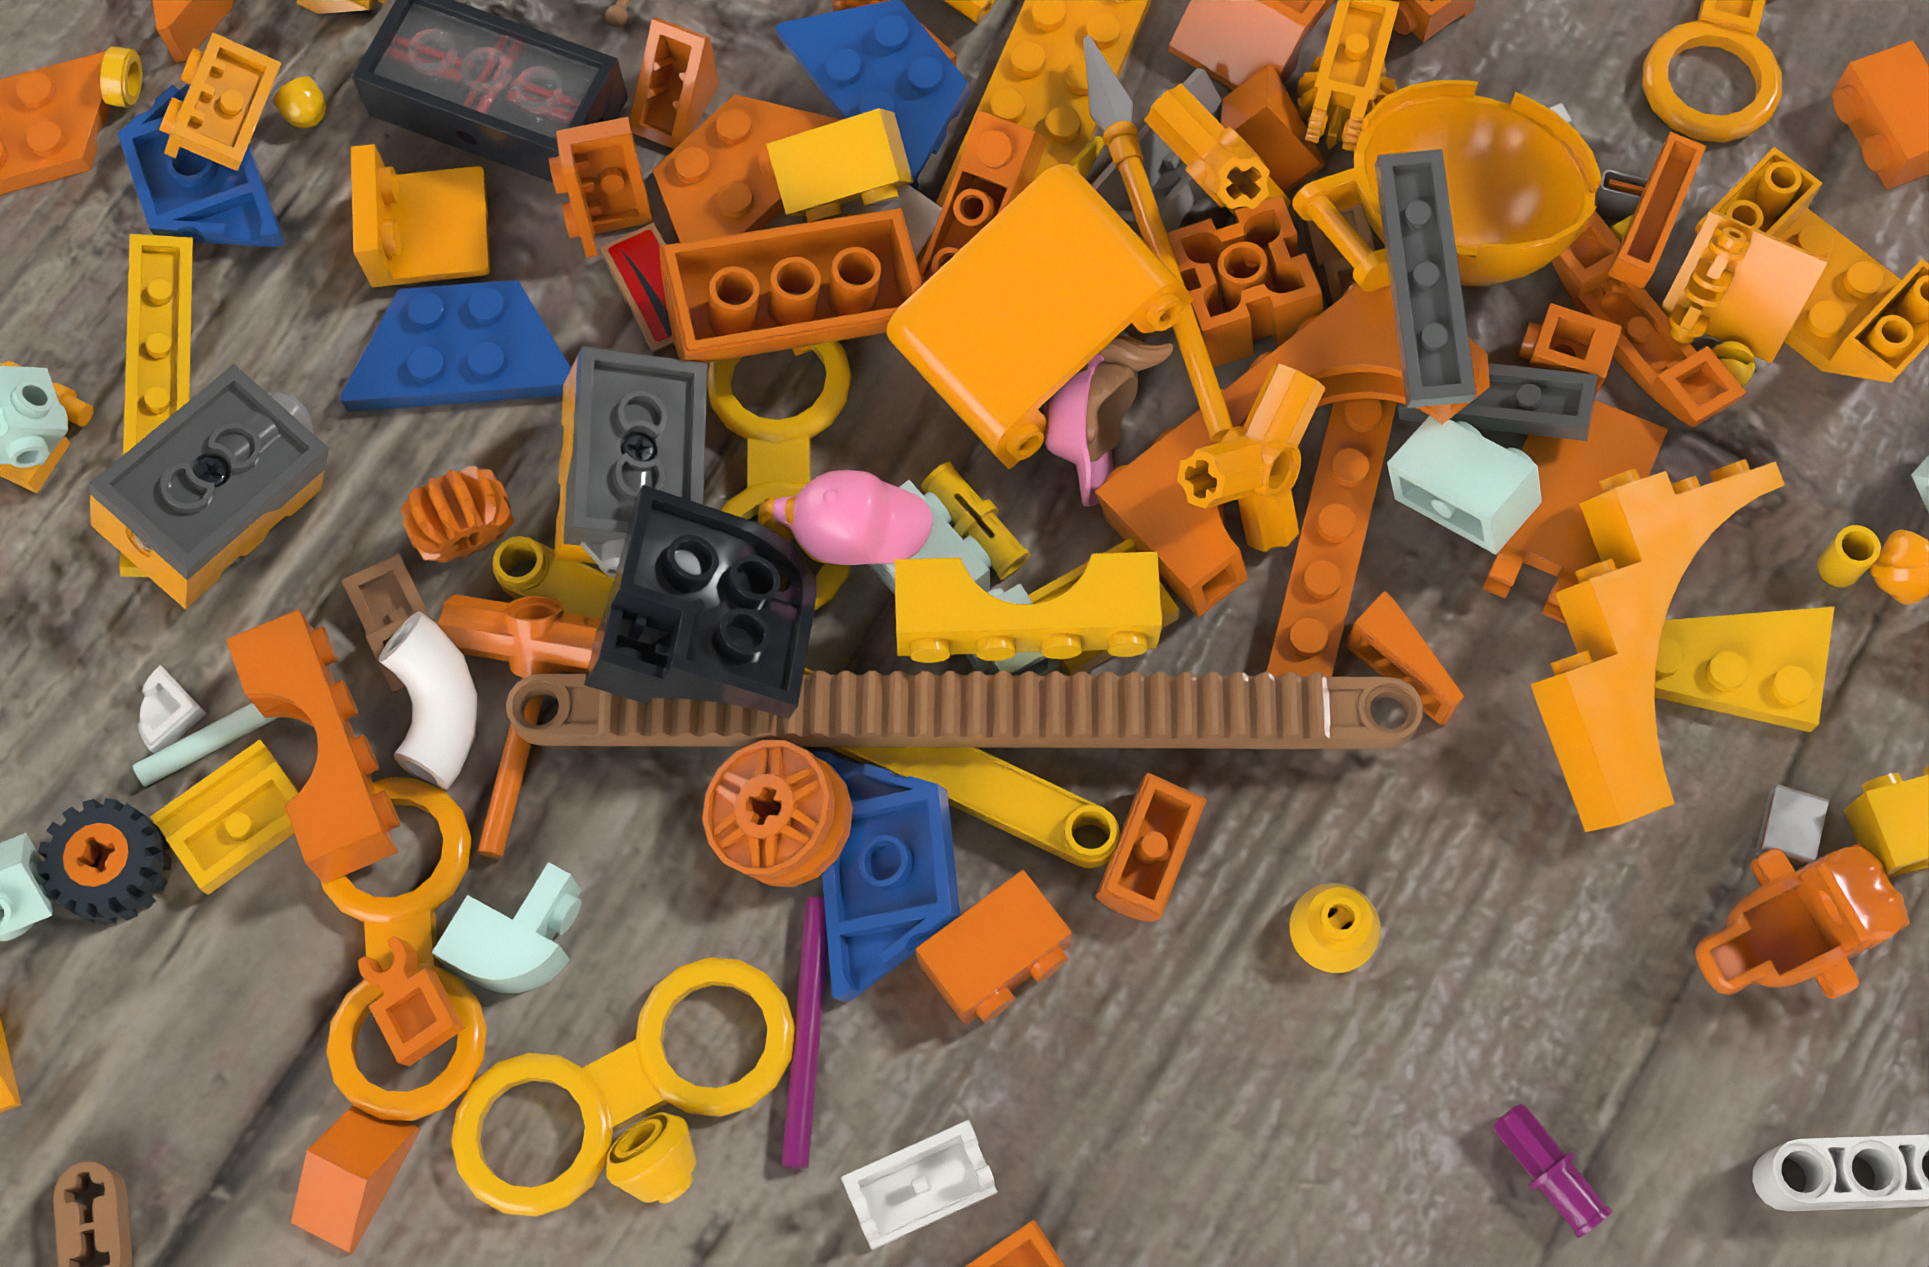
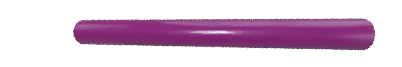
[781,897,828,1169]

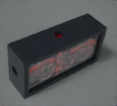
[352,0,628,183]

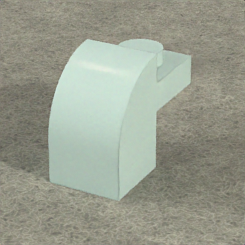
[432,862,582,994]

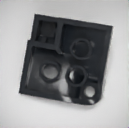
[584,485,816,719]

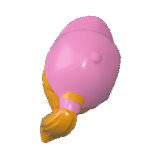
[758,470,933,566]

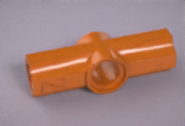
[437,594,602,678]

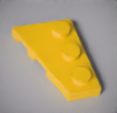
[1655,607,1835,732]

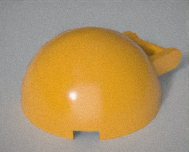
[1292,80,1602,292]

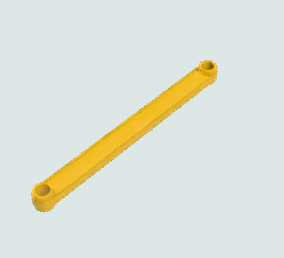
[492,536,1120,869]

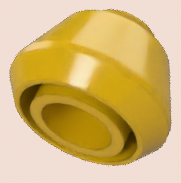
[1289,883,1381,973]
[606,1113,697,1203]

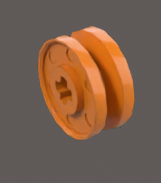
[702,740,853,887]

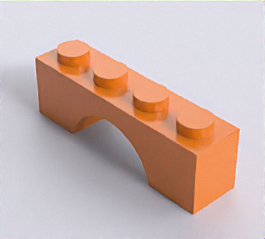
[226,609,400,884]

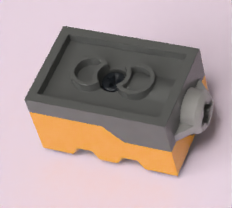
[554,346,708,578]
[90,364,329,609]

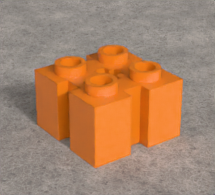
[1167,195,1323,368]

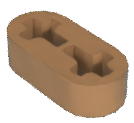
[53,1162,133,1267]

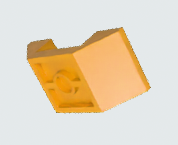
[1695,146,1929,383]

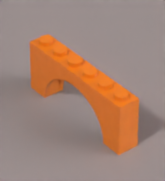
[1095,281,1490,618]

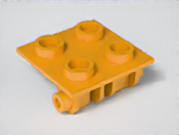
[1660,209,1829,364]

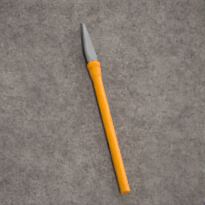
[1083,35,1234,442]

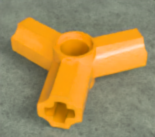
[1144,83,1291,218]
[1177,364,1326,552]

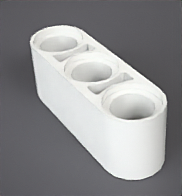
[1752,1135,1929,1211]

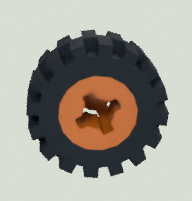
[37,798,172,924]

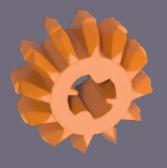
[400,466,514,563]

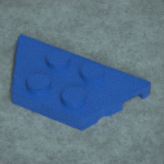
[775,0,971,190]
[117,84,286,247]
[341,280,571,412]
[812,750,960,1002]

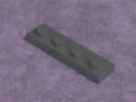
[1375,149,1476,408]

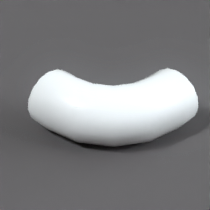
[379,611,477,792]

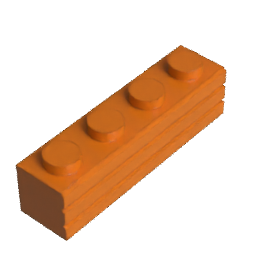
[1607,132,1706,289]

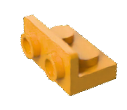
[159,32,281,171]

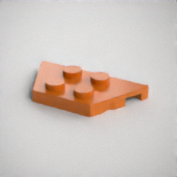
[0,51,111,195]
[652,94,841,243]

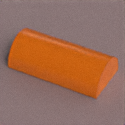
[660,208,923,363]

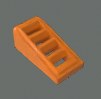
[1346,591,1464,726]

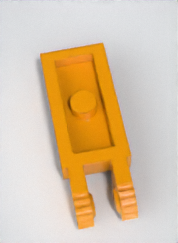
[1305,0,1400,152]

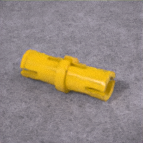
[921,462,1031,580]

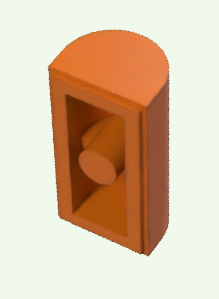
[1096,772,1207,922]

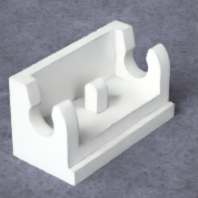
[841,1120,998,1251]

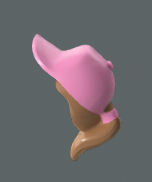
[1043,335,1173,507]

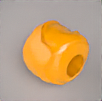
[1870,529,1929,605]

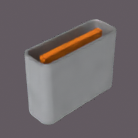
[1594,170,1648,221]
[1755,784,1829,868]

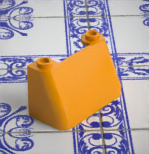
[887,164,1194,470]

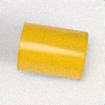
[1817,525,1881,588]

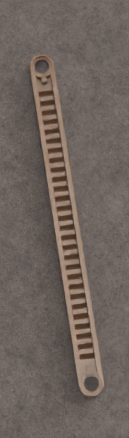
[506,671,1424,749]

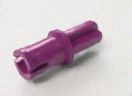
[1493,1104,1613,1238]

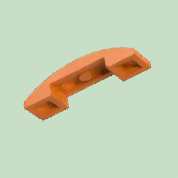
[1551,211,1746,427]

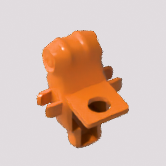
[1695,842,1910,999]

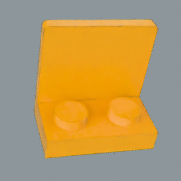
[351,144,491,288]

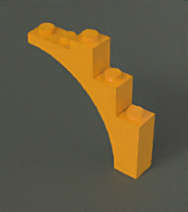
[1530,459,1785,832]

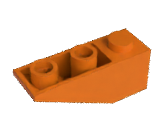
[919,110,1048,284]

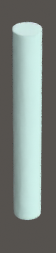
[133,703,279,787]

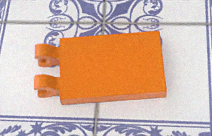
[1482,400,1668,624]

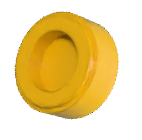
[100,46,143,108]

